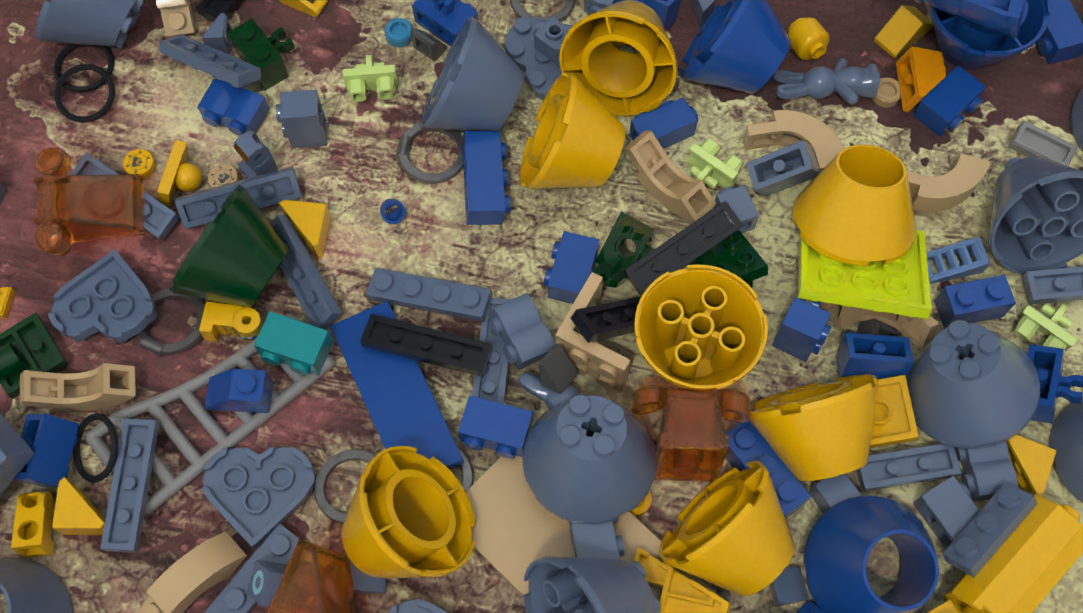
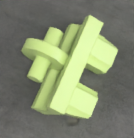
[343,55,399,102]
[687,138,743,189]
[1013,303,1078,349]

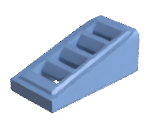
[927,237,990,284]

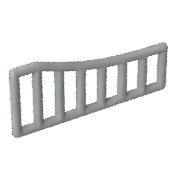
[85,314,335,515]

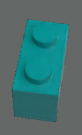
[254,311,333,376]

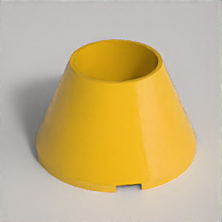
[559,0,678,116]
[519,72,625,189]
[792,144,916,266]
[745,374,878,481]
[342,446,476,578]
[659,461,795,596]

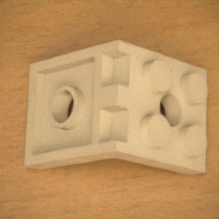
[555,272,631,391]

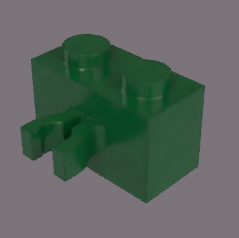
[228,18,295,91]

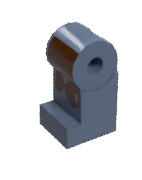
[233,131,278,179]

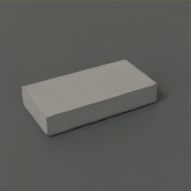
[1008,120,1078,166]

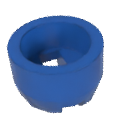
[380,198,406,224]

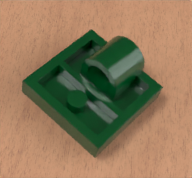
[688,230,768,288]
[0,313,69,399]

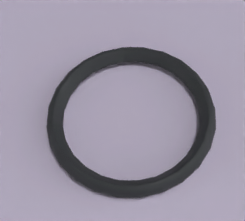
[53,44,114,92]
[54,64,115,123]
[73,413,118,483]

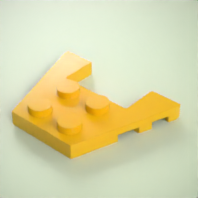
[633,548,731,613]

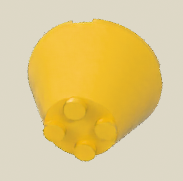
[634,265,768,391]

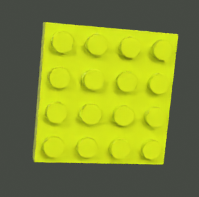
[798,230,932,319]

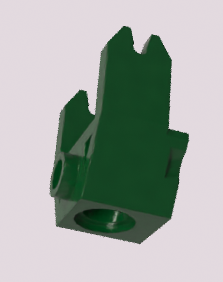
[593,212,655,288]

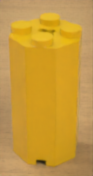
[942,493,1083,613]

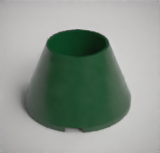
[169,185,289,308]

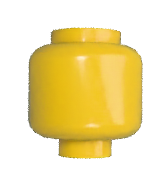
[787,17,830,60]

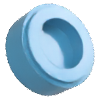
[384,18,413,47]

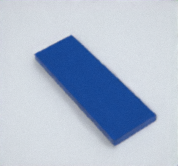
[330,300,464,470]

